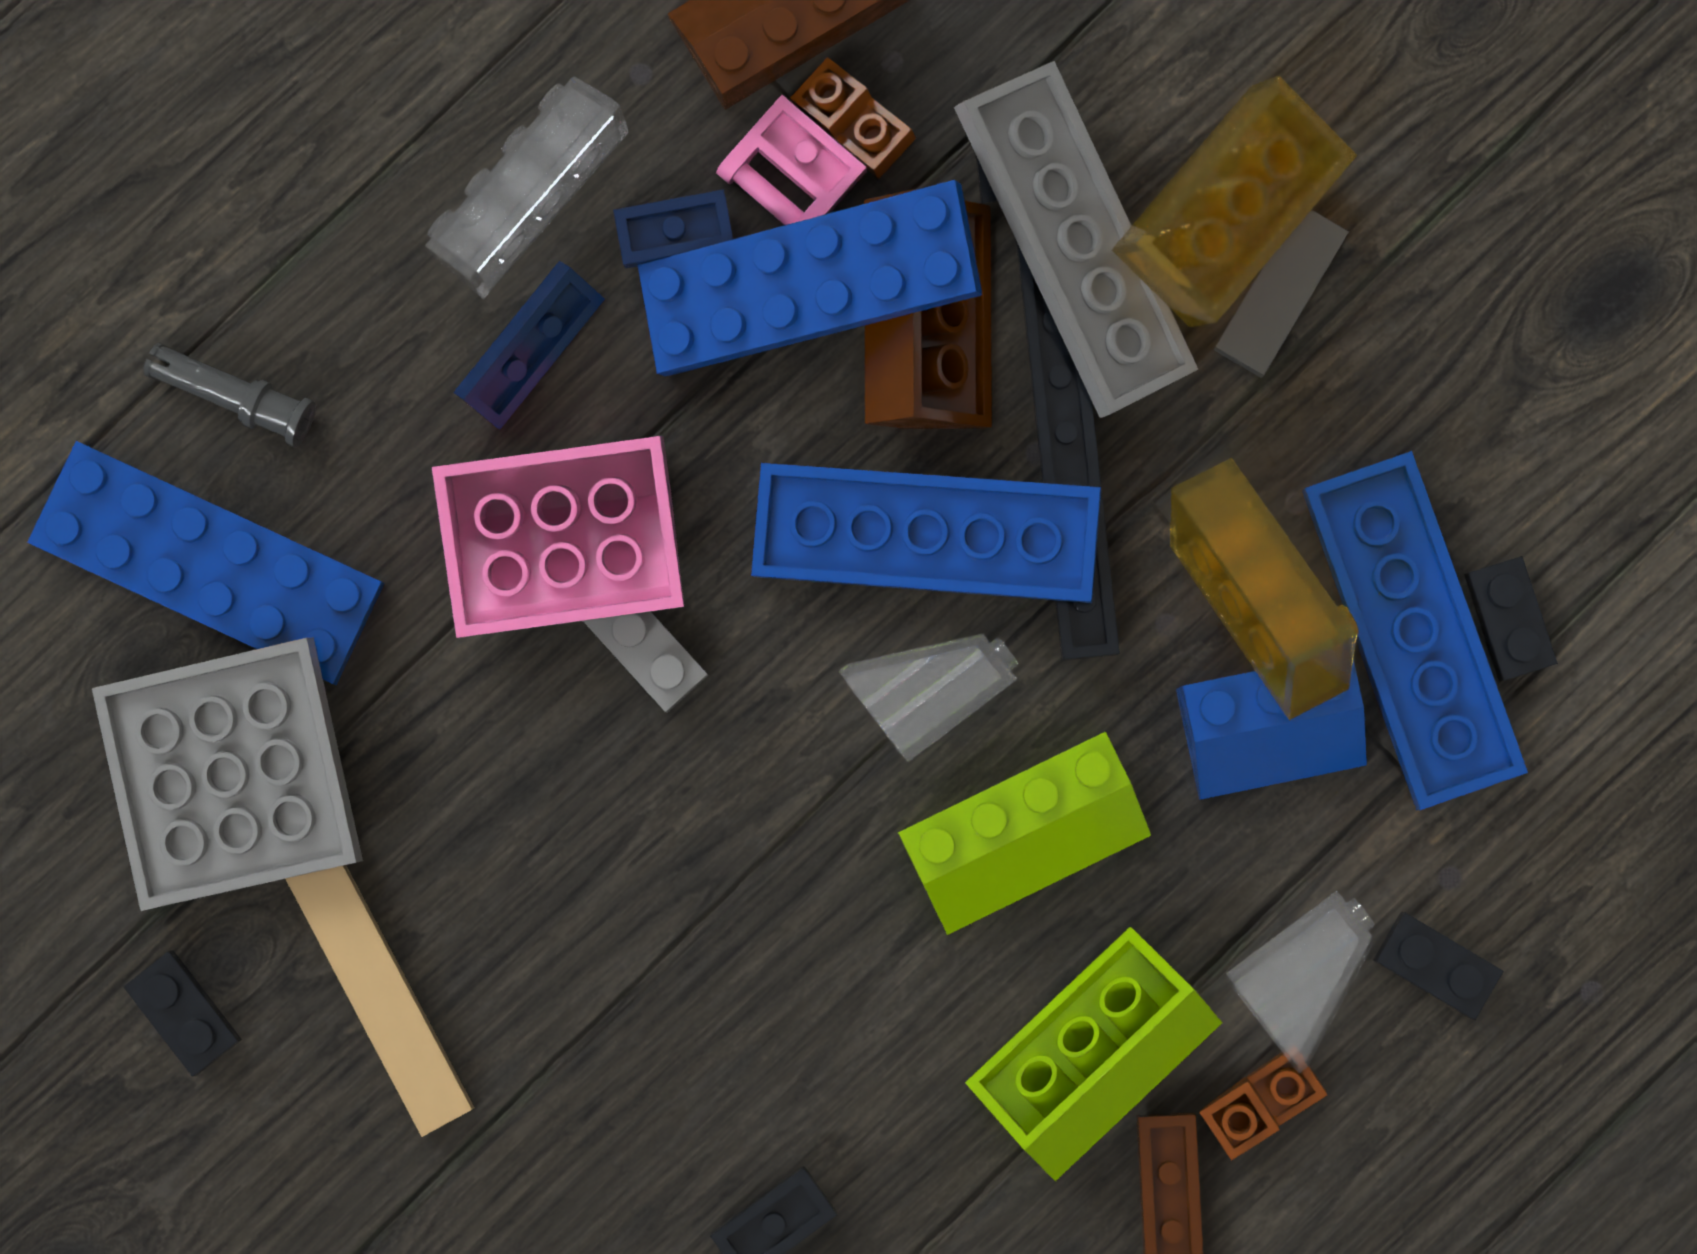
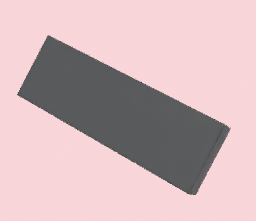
[1213,203,1349,378]

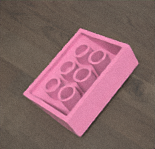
[432,436,684,638]

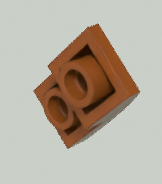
[790,57,916,179]
[1199,1044,1327,1161]

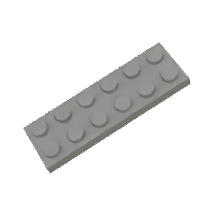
[954,61,1198,418]

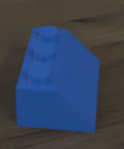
[1176,651,1367,800]

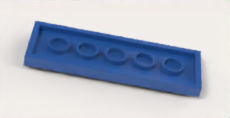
[638,180,983,377]
[27,441,385,685]
[1302,451,1528,810]
[751,463,1102,603]

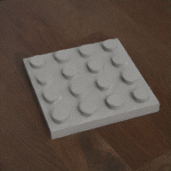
[92,637,363,911]

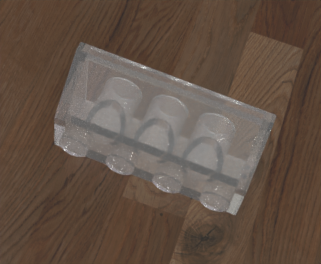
[425,76,629,299]

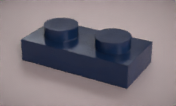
[613,189,733,269]

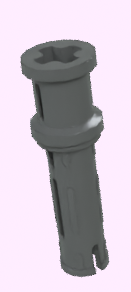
[144,343,316,447]

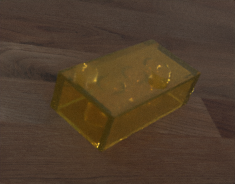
[1111,76,1357,327]
[1170,458,1359,720]

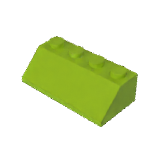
[898,732,1151,935]
[965,927,1223,1181]

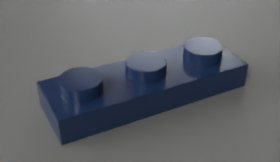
[453,261,605,430]

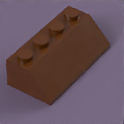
[668,0,910,110]
[864,189,992,429]

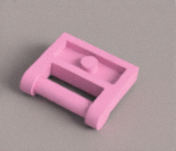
[716,95,867,225]

